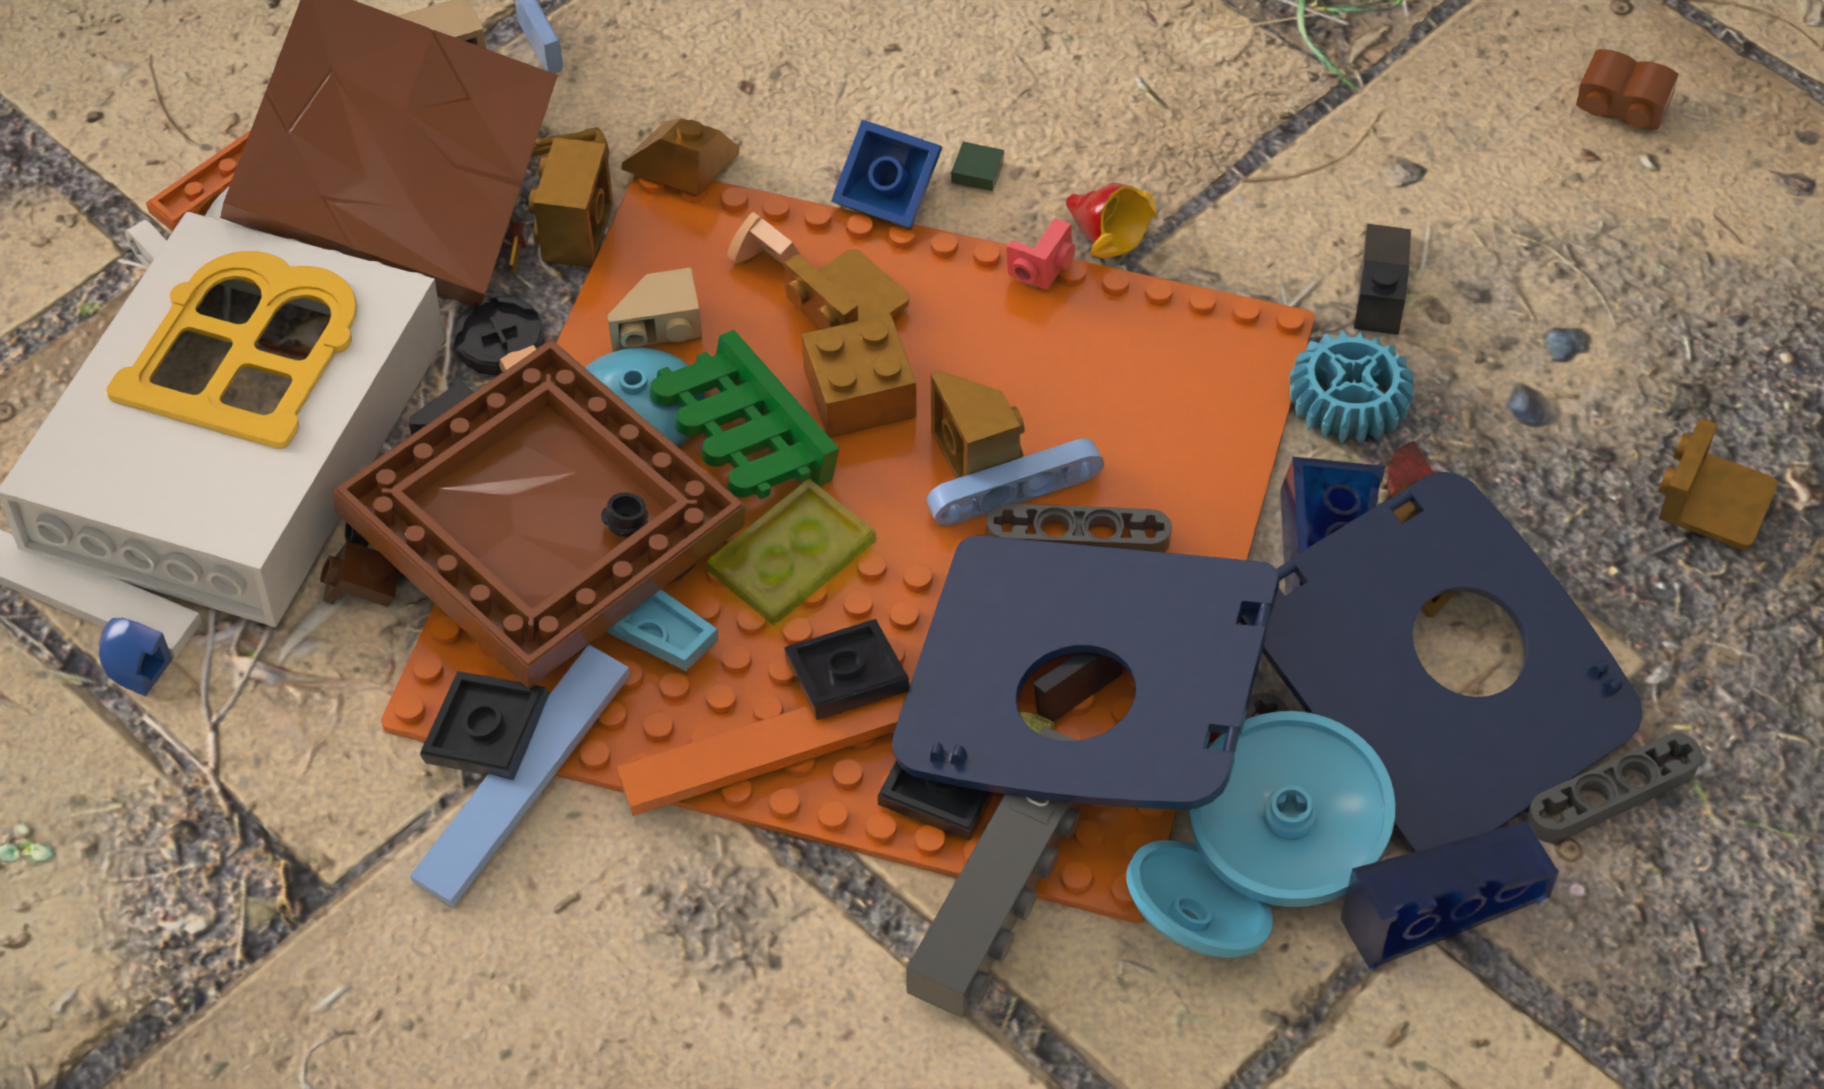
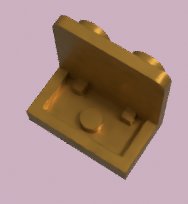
[784,249,909,329]
[1658,418,1778,550]

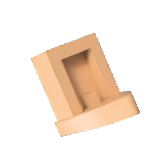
[726,212,801,267]

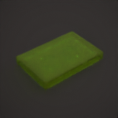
[706,479,876,626]

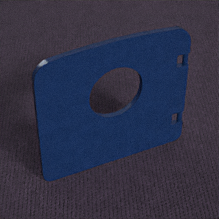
[1240,472,1643,868]
[892,535,1279,810]

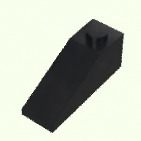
[1354,223,1411,335]

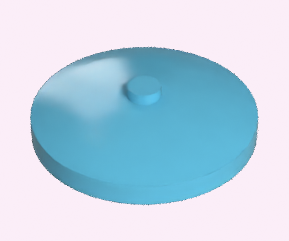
[1189,711,1395,907]

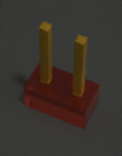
[509,222,528,274]

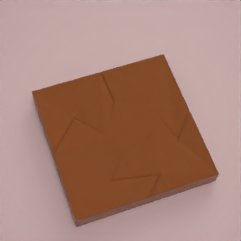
[220,0,558,306]
[333,339,746,689]

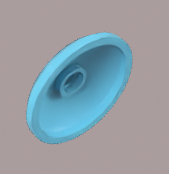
[585,348,705,448]
[1126,840,1273,958]

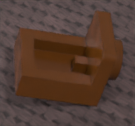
[320,541,399,607]

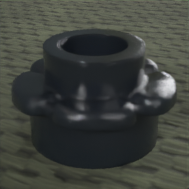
[601,493,649,537]

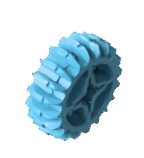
[1289,330,1414,445]

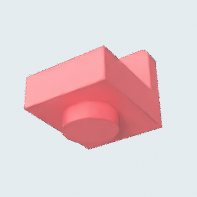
[1006,218,1075,290]

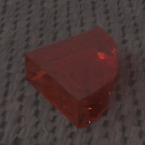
[1386,441,1434,498]

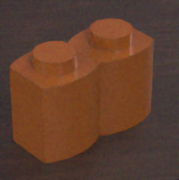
[1576,49,1679,130]

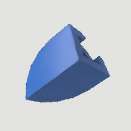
[99,618,172,696]

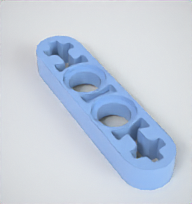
[926,438,1104,526]

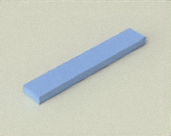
[410,644,631,908]

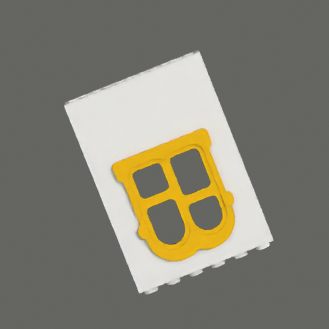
[0,212,445,627]

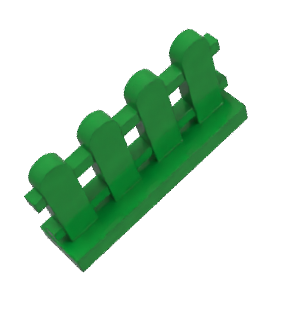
[649,330,840,499]

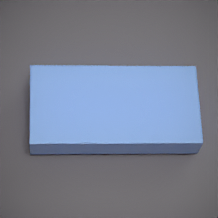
[515,0,563,74]

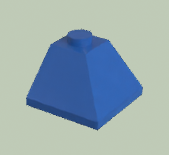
[831,120,943,230]

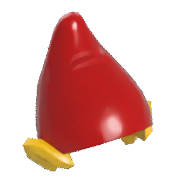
[1066,183,1157,259]

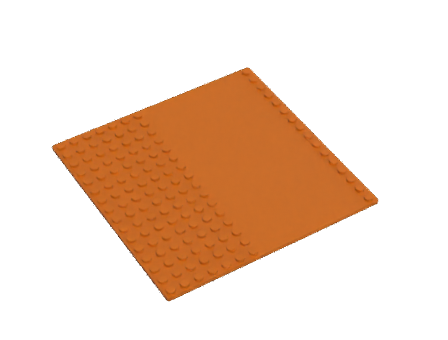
[381,175,1315,923]

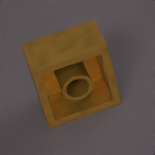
[529,137,613,268]
[802,314,917,437]

